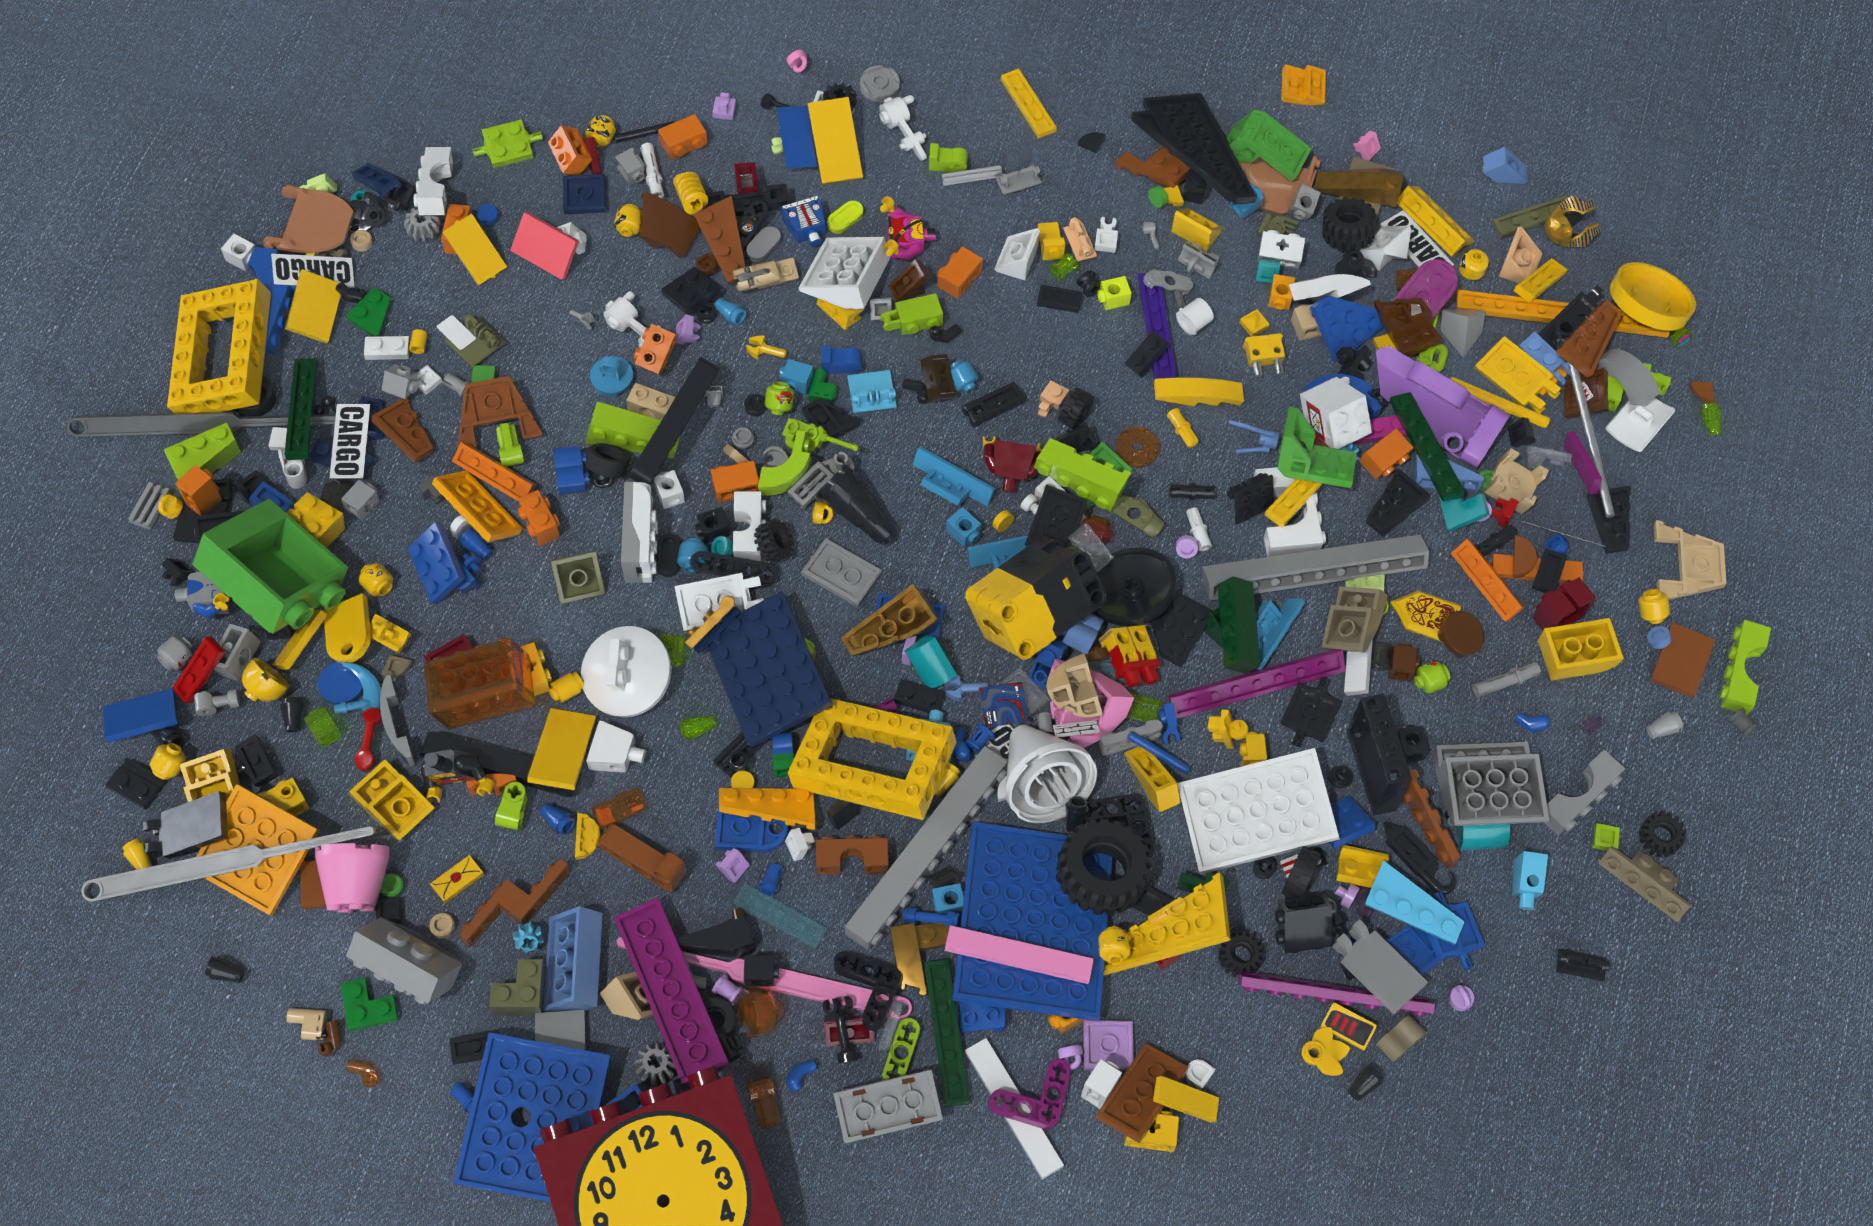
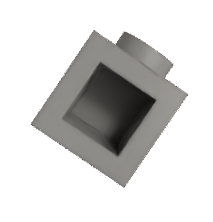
[381,364,419,399]

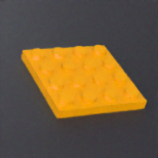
[196,784,320,915]

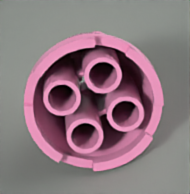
[315,843,390,913]

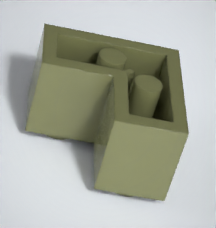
[489,959,546,1016]

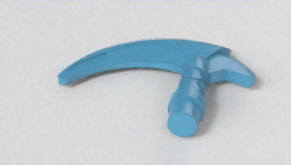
[334,662,381,714]

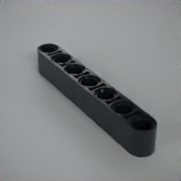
[628,357,720,485]
[420,732,581,797]

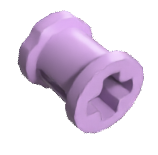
[712,974,744,1006]

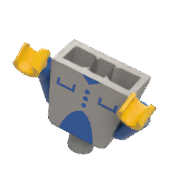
[175,571,230,619]

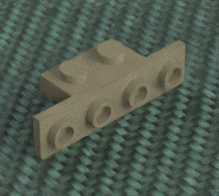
[1599,846,1691,922]

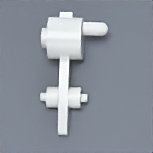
[879,95,927,161]
[603,291,661,348]

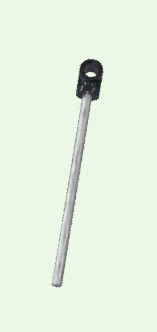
[1551,317,1615,518]

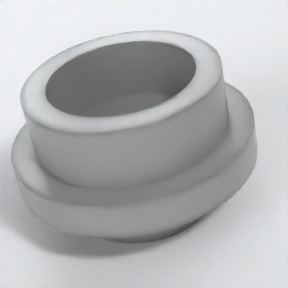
[732,427,754,449]

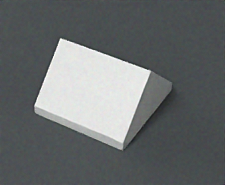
[994,228,1040,280]

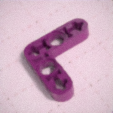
[988,1059,1070,1130]

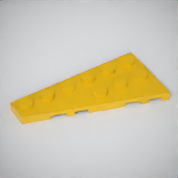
[1103,872,1231,976]

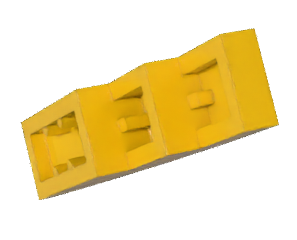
[1154,378,1244,407]

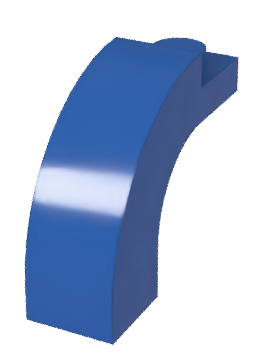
[1304,374,1382,419]

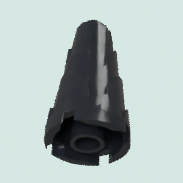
[815,464,896,545]

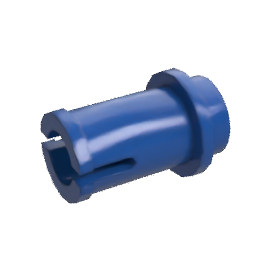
[759,863,783,896]
[450,1082,474,1113]

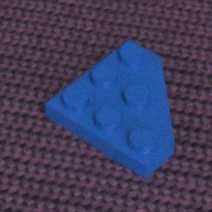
[1310,295,1383,362]

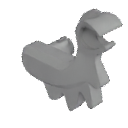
[763,446,855,502]

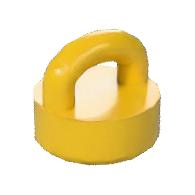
[158,494,183,519]
[812,501,833,524]

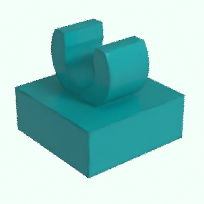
[1256,258,1280,283]

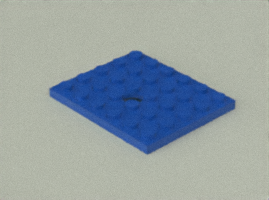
[453,1032,612,1202]

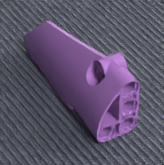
[1376,346,1510,469]

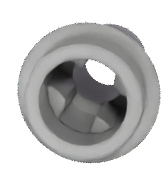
[1646,711,1683,739]

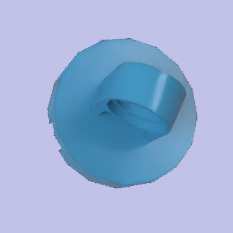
[590,356,634,397]

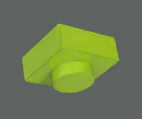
[1592,823,1620,851]

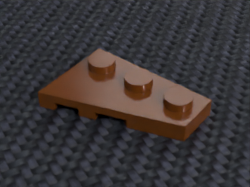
[372,398,433,463]

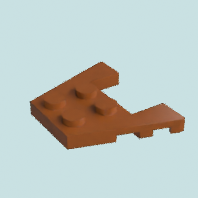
[1115,146,1192,188]
[457,376,543,449]

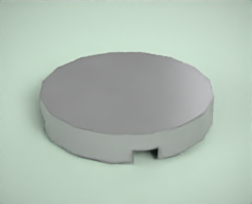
[860,65,900,102]

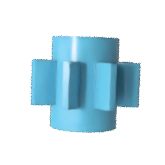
[513,921,544,953]

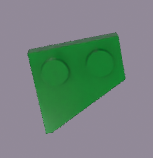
[345,287,392,337]

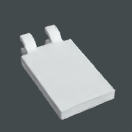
[675,572,764,631]

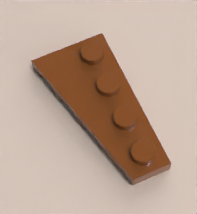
[1555,300,1623,378]

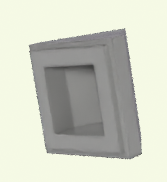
[869,297,892,320]

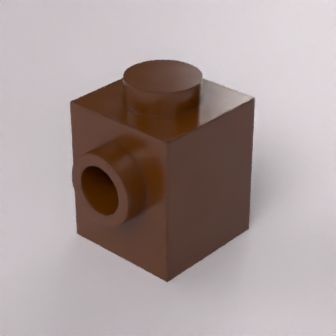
[1388,644,1420,682]

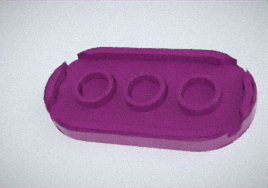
[1391,259,1458,319]

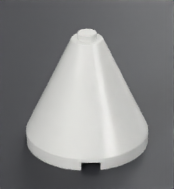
[1005,725,1097,823]

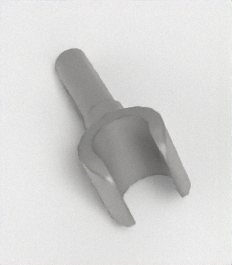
[1142,222,1160,250]
[569,309,597,330]

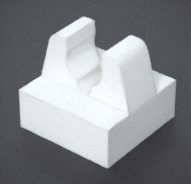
[785,828,815,861]

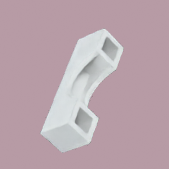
[414,147,453,215]

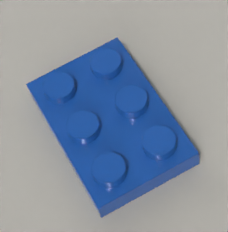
[408,522,465,604]

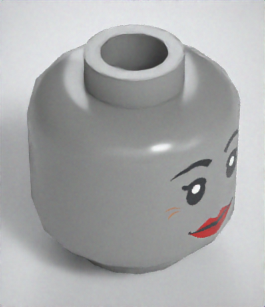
[157,636,193,671]

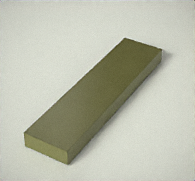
[1491,195,1576,239]

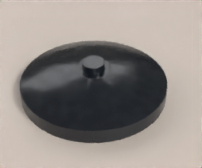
[1094,547,1177,626]

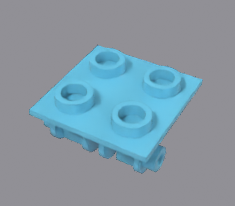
[847,370,897,413]

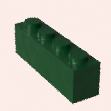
[1217,576,1260,674]

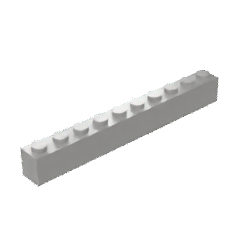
[1202,534,1429,601]
[845,746,1008,950]

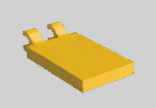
[1475,336,1561,414]

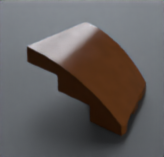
[639,191,700,258]
[1374,298,1442,357]

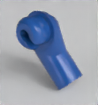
[1514,711,1550,732]
[953,728,972,762]
[786,1059,817,1091]

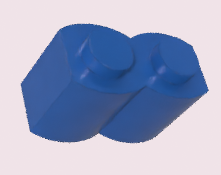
[553,445,589,495]

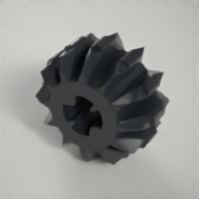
[823,82,857,113]

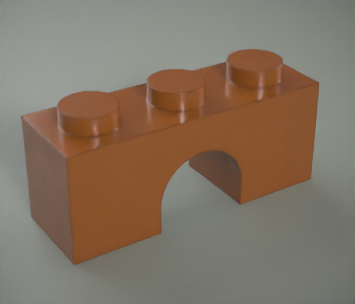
[816,835,888,875]

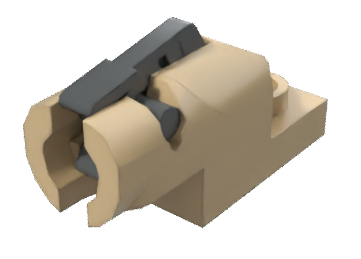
[733,258,799,292]

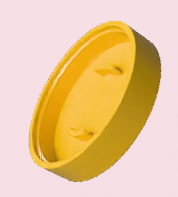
[1609,262,1696,331]

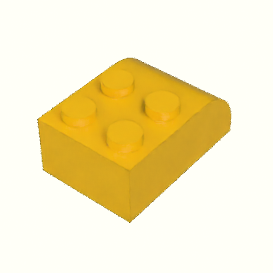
[1538,618,1624,681]

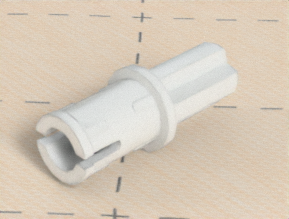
[1186,507,1212,551]

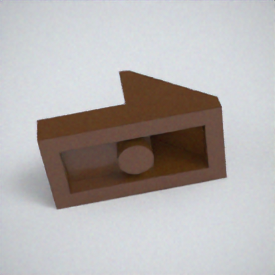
[888,259,929,302]

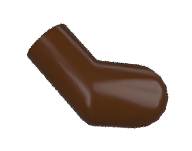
[318,1020,342,1057]

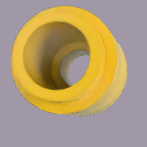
[548,672,584,704]

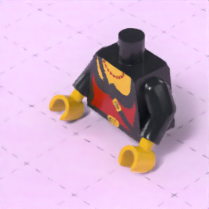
[421,749,494,803]

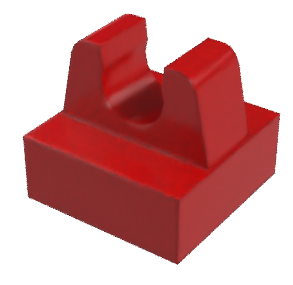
[1491,498,1519,528]

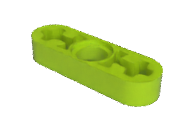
[882,1018,920,1080]

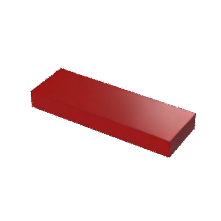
[173,636,225,704]

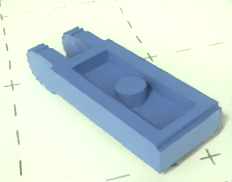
[1519,331,1571,386]

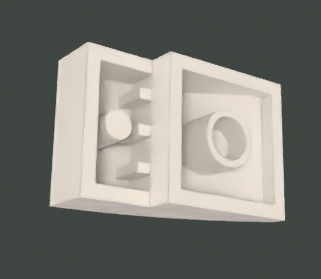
[1289,274,1371,302]

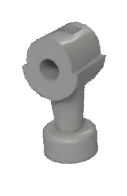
[194,689,240,716]

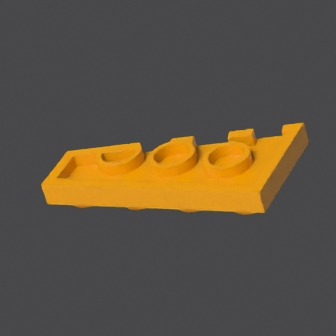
[718,788,815,830]

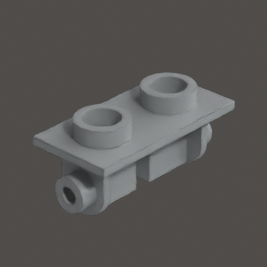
[996,165,1042,195]

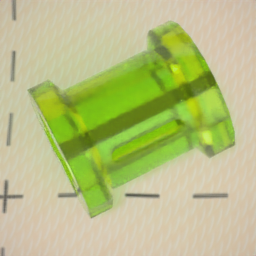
[1050,253,1078,281]

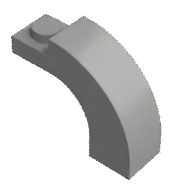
[1595,349,1660,404]

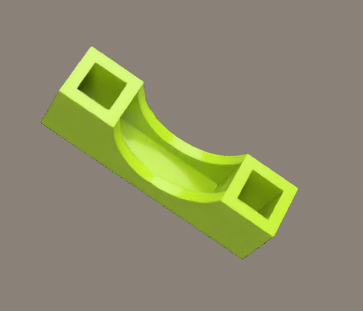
[1719,620,1771,715]

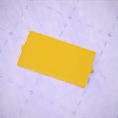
[442,213,507,285]

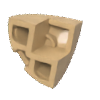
[1046,654,1103,717]

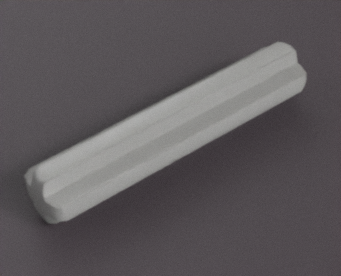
[942,165,1003,186]

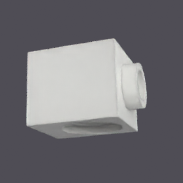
[221,234,255,272]
[654,470,685,509]

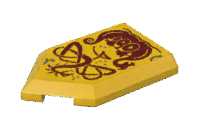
[1390,590,1462,642]

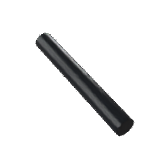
[614,121,674,143]

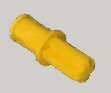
[1167,408,1199,448]

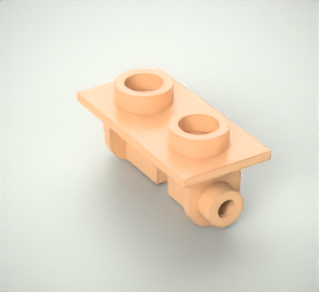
[1063,217,1097,262]

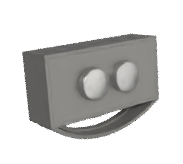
[346,917,462,1004]

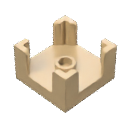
[1484,448,1549,515]

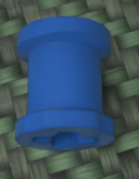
[965,724,995,754]

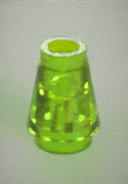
[1699,402,1723,436]
[679,715,716,740]

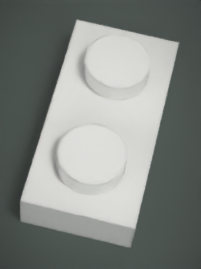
[364,336,410,360]

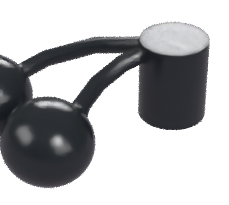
[313,396,337,415]

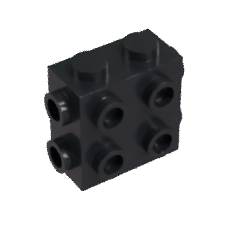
[1275,893,1335,954]

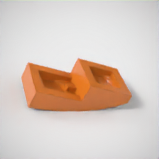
[466,774,517,796]

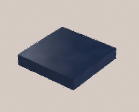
[563,174,606,214]

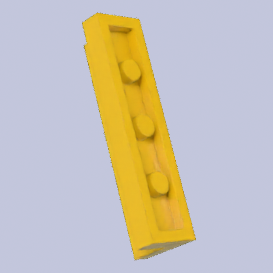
[1397,186,1475,257]

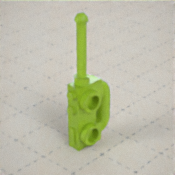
[1416,309,1448,372]
[782,418,859,453]

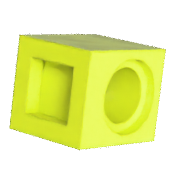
[1097,276,1132,310]

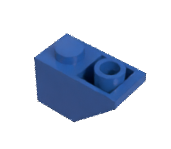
[1028,637,1069,689]

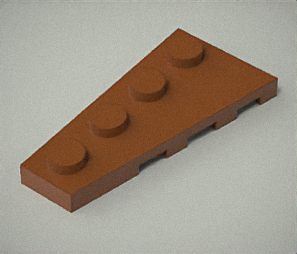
[694,196,746,285]
[1402,769,1461,869]

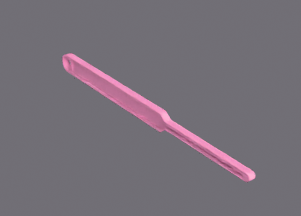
[617,937,912,1021]

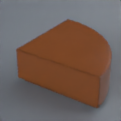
[1689,382,1715,404]

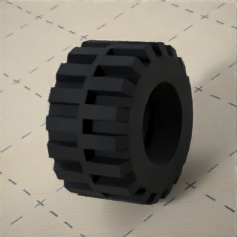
[1322,197,1376,252]

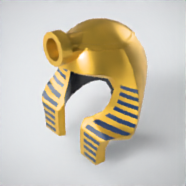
[1545,196,1601,248]

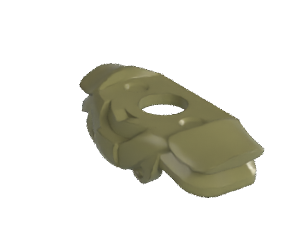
[1106,494,1164,538]

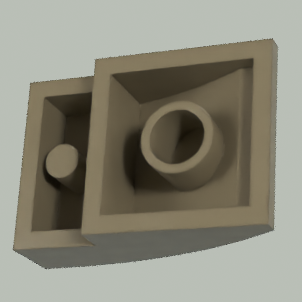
[1321,586,1388,653]

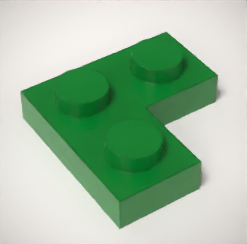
[341,978,399,1032]

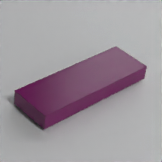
[1564,431,1602,495]

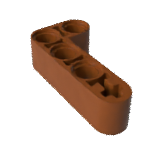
[596,824,686,892]

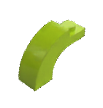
[758,430,812,496]

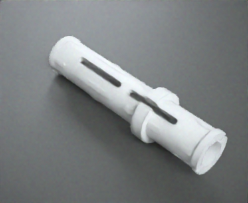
[640,143,664,198]

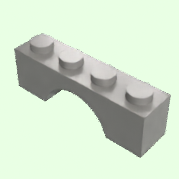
[1544,750,1626,836]

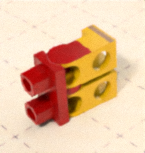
[1099,625,1161,688]

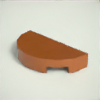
[1513,535,1537,578]

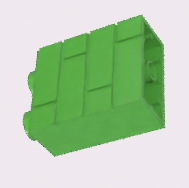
[192,498,348,634]

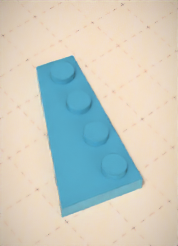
[1364,860,1464,945]

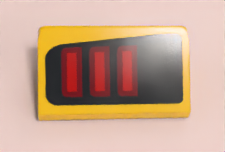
[1320,1002,1377,1051]

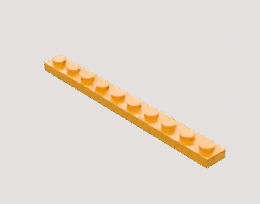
[1456,289,1670,338]

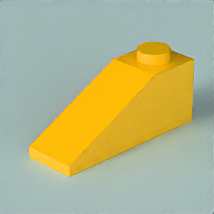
[1124,746,1180,812]

